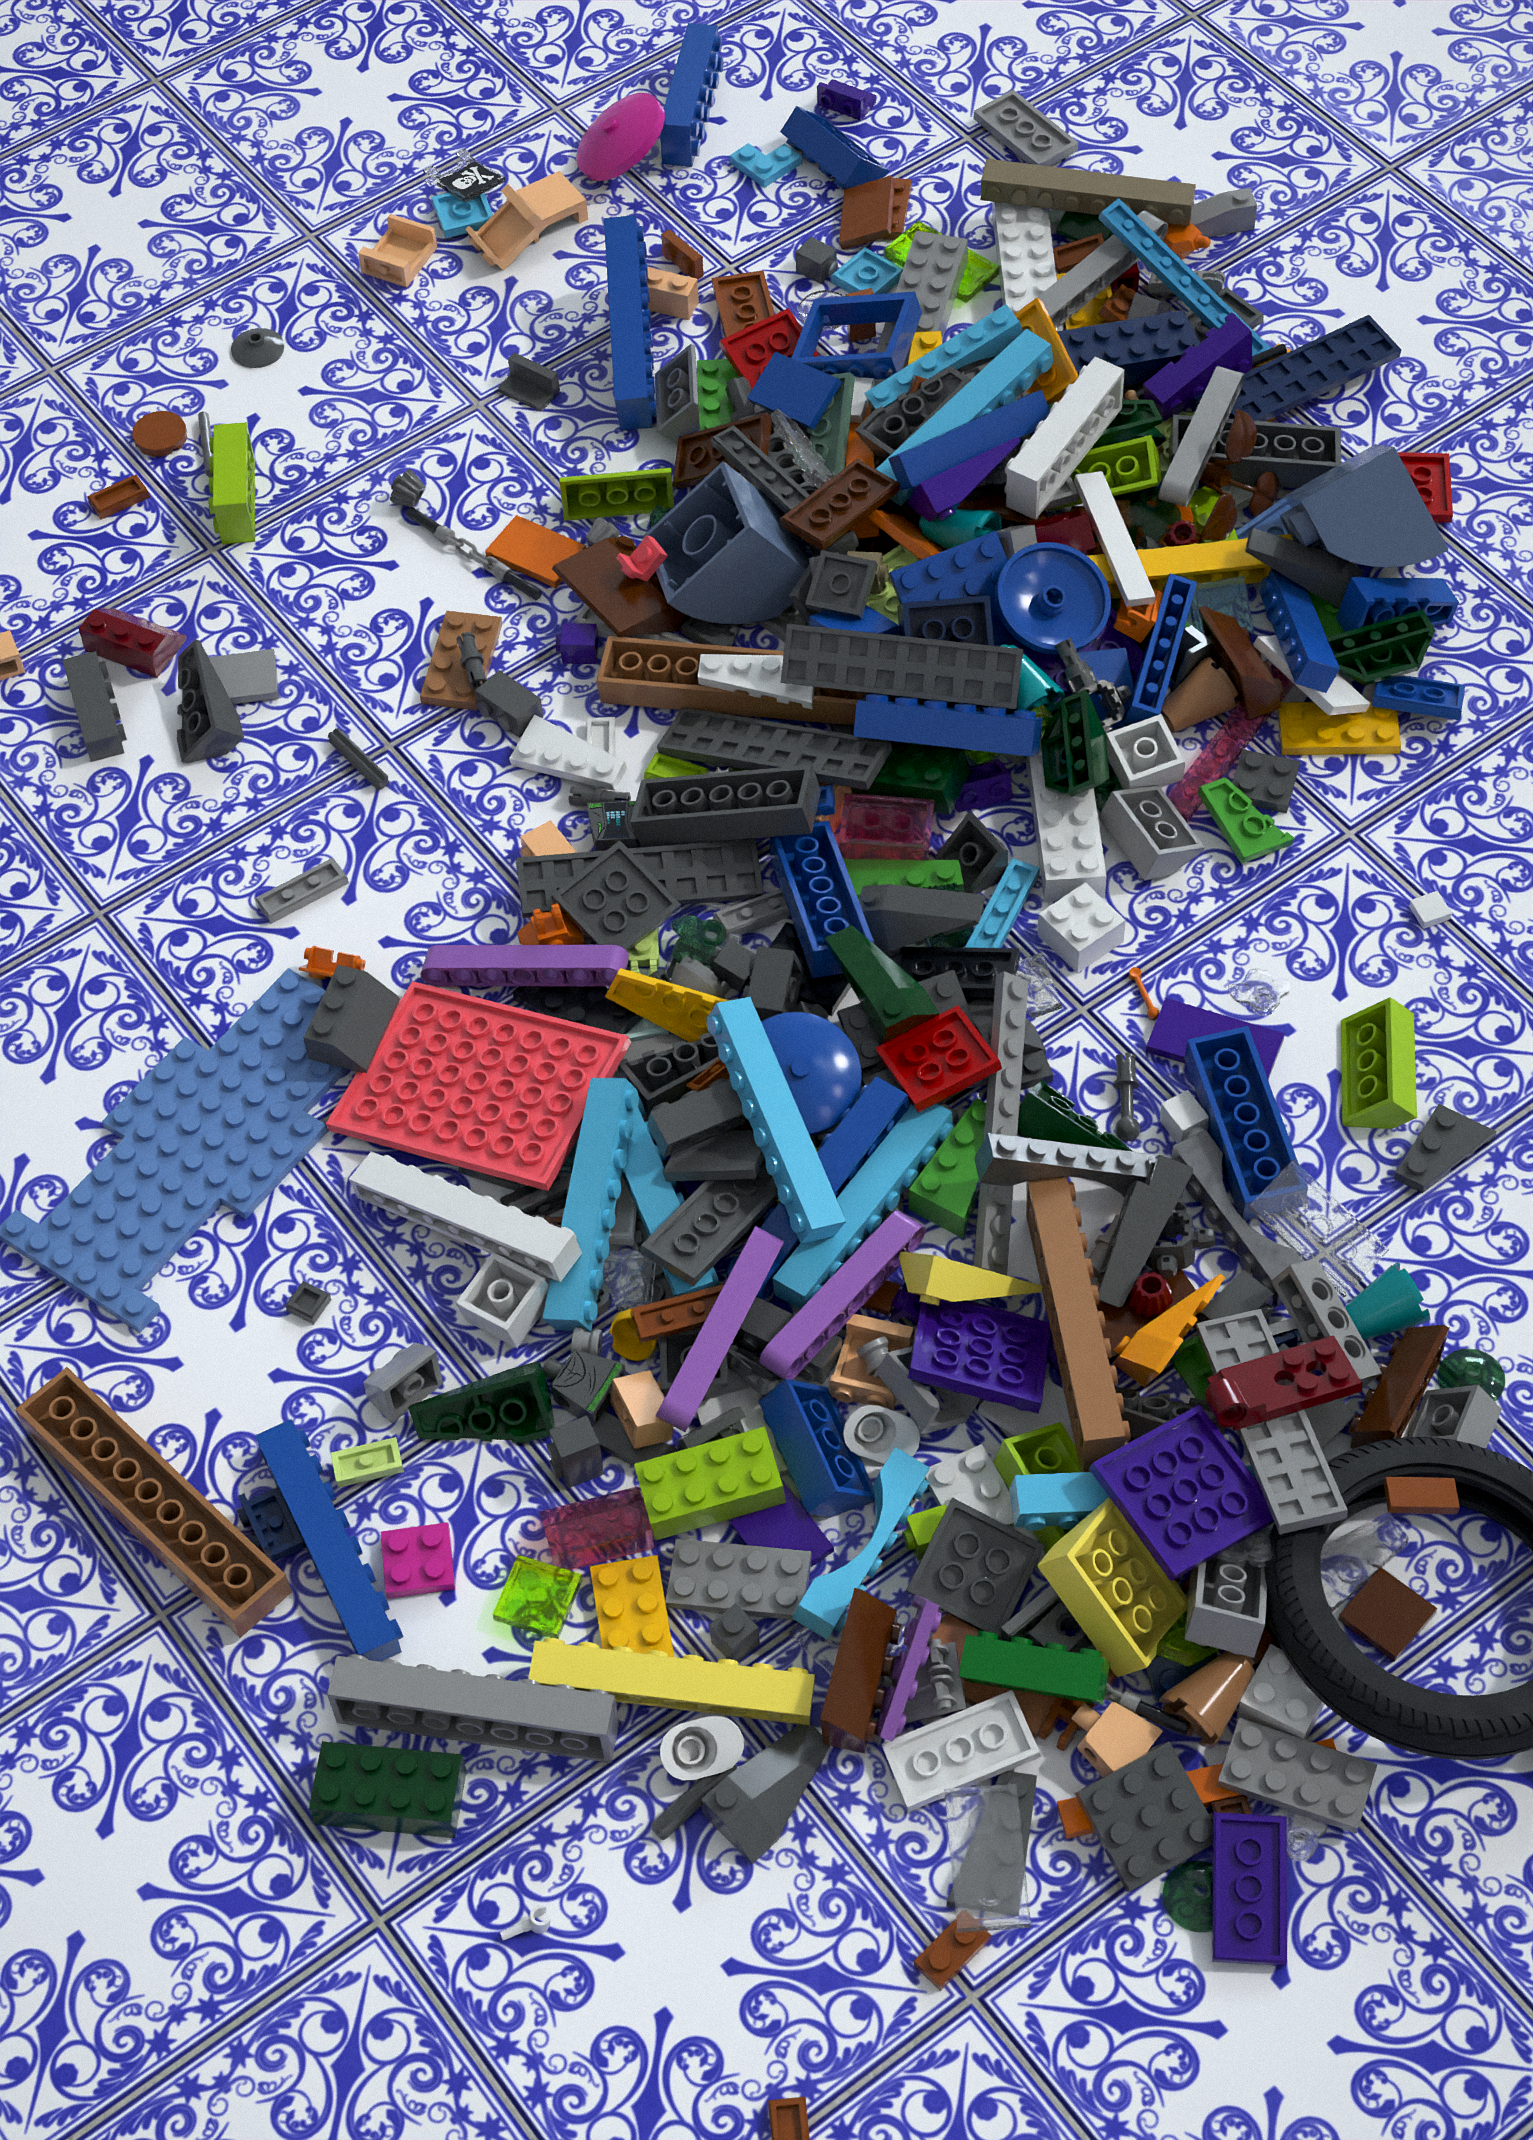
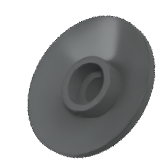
[231,328,284,368]

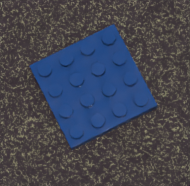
[888,531,1019,647]

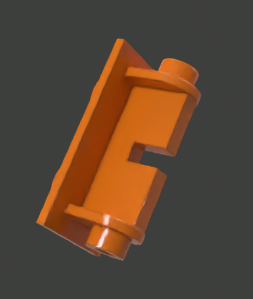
[299,946,366,979]

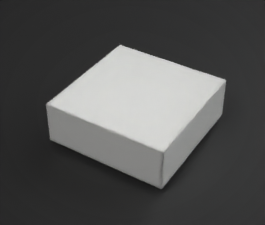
[1409,891,1452,929]

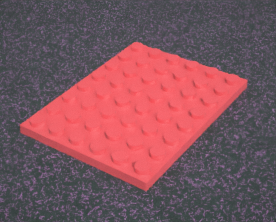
[326,981,631,1191]

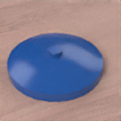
[995,542,1111,655]
[761,1012,861,1137]

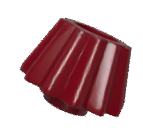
[1163,519,1203,547]
[1128,1272,1173,1318]

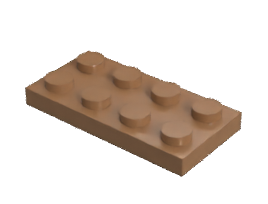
[420,610,503,711]

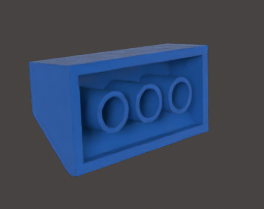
[780,105,889,189]
[758,1379,875,1517]

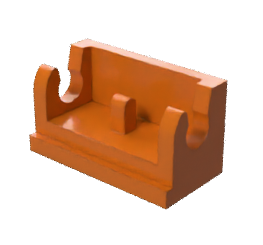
[1113,590,1163,643]

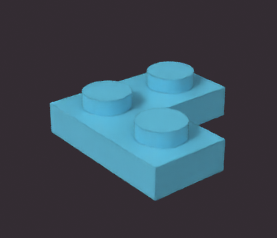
[730,143,802,188]

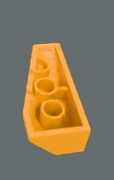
[1112,1274,1225,1387]

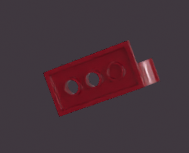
[1205,1335,1362,1431]

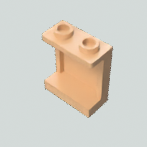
[507,171,588,243]
[465,184,548,270]
[358,214,437,288]
[829,1314,914,1411]

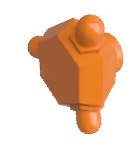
[1162,222,1211,260]

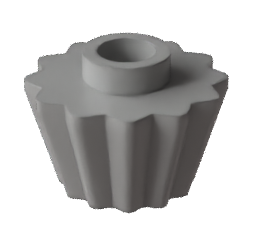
[586,517,620,546]

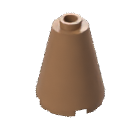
[1160,657,1240,733]
[1159,1651,1255,1749]

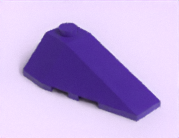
[907,436,1020,522]

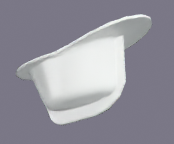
[843,1405,920,1464]
[660,1716,744,1781]

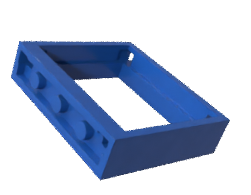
[791,291,922,380]

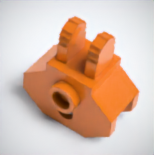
[517,903,585,945]

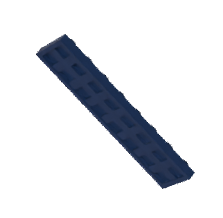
[1192,314,1402,422]

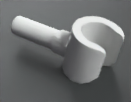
[500,1905,551,1941]

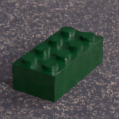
[850,740,971,815]
[309,1741,467,1838]

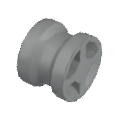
[571,1327,603,1356]
[856,1336,890,1376]

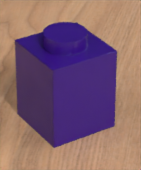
[556,623,599,664]

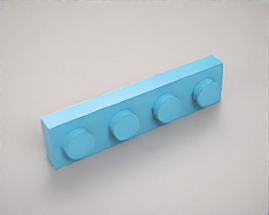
[965,858,1040,948]

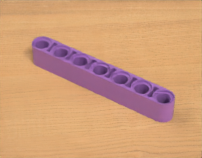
[420,945,629,986]
[759,1210,926,1380]
[655,1226,784,1432]

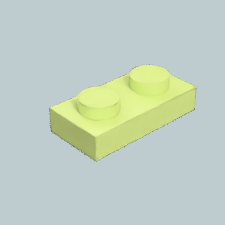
[330,1437,404,1488]

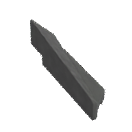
[1098,1155,1194,1307]

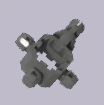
[1054,637,1132,740]
[1145,1196,1215,1279]

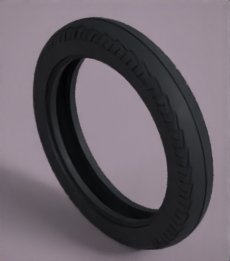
[1264,1437,1533,1760]

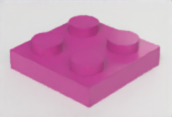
[381,1522,455,1599]

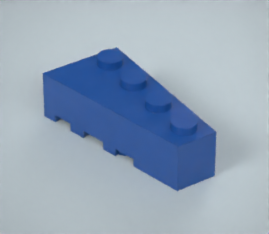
[1336,577,1459,632]

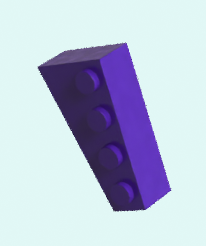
[1143,312,1252,422]

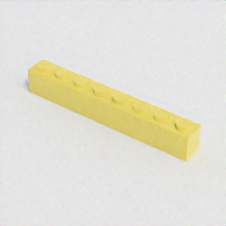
[529,1638,815,1726]

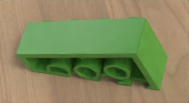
[909,1098,986,1239]

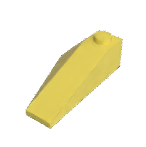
[899,1252,1043,1306]

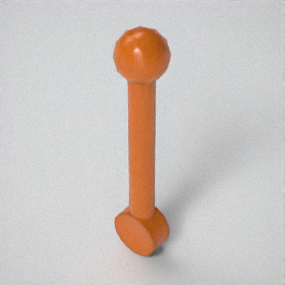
[1129,967,1159,1019]

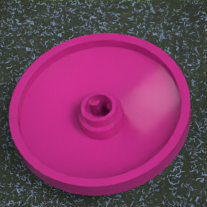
[576,93,665,181]

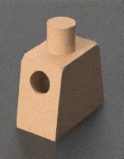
[1071,1702,1163,1777]

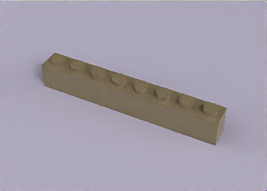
[980,159,1196,226]

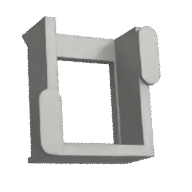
[874,1346,981,1435]

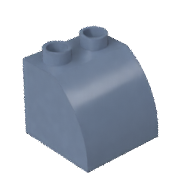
[1280,444,1449,567]
[643,461,810,624]

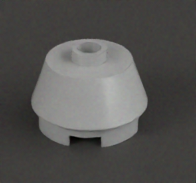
[670,955,731,999]

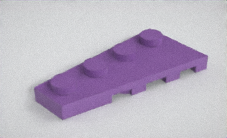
[876,1595,941,1742]

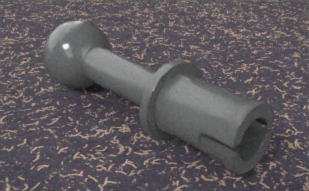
[1114,1053,1140,1141]

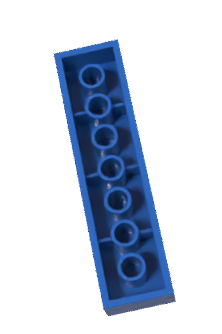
[604,215,657,431]

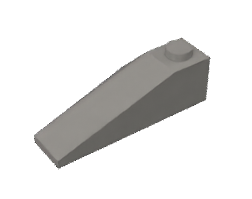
[1190,188,1257,237]

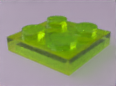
[492,1555,583,1639]

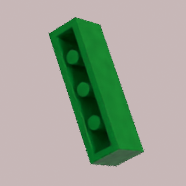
[958,1631,1110,1705]

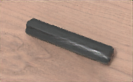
[328,728,389,790]
[651,1765,737,1840]

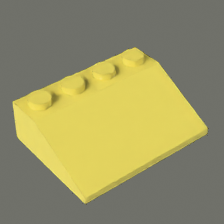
[1037,1497,1188,1677]

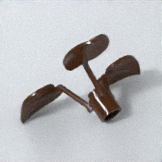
[1199,409,1279,541]

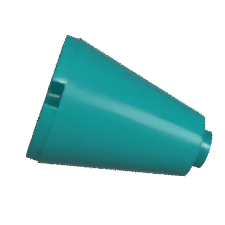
[919,509,1002,550]
[1000,644,1065,720]
[1344,1262,1431,1340]

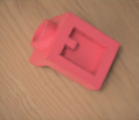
[616,535,668,581]

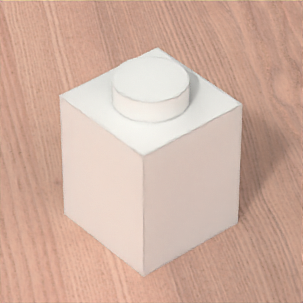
[1159,1090,1209,1143]

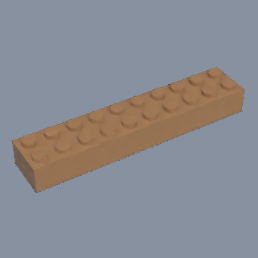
[596,636,892,725]
[1026,1176,1131,1472]
[15,1367,292,1638]

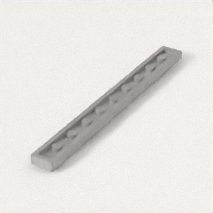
[974,971,1028,1276]

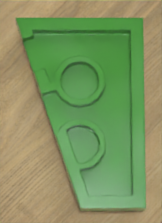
[1197,777,1295,864]

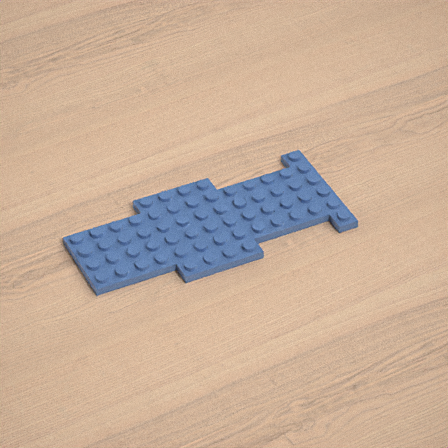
[0,968,349,1334]

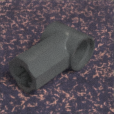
[725,376,755,422]

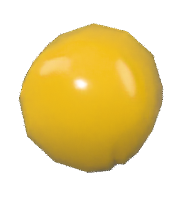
[609,1309,659,1361]

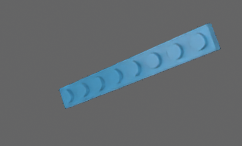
[1098,198,1271,356]

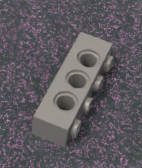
[1271,1258,1382,1388]

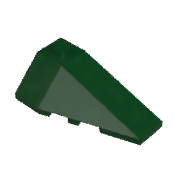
[1048,400,1162,450]
[824,925,939,1043]
[1017,1080,1133,1152]
[408,1361,555,1443]

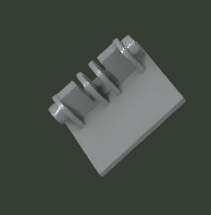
[891,1639,966,1724]

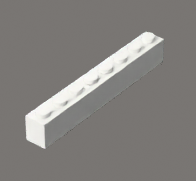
[349,1151,582,1282]

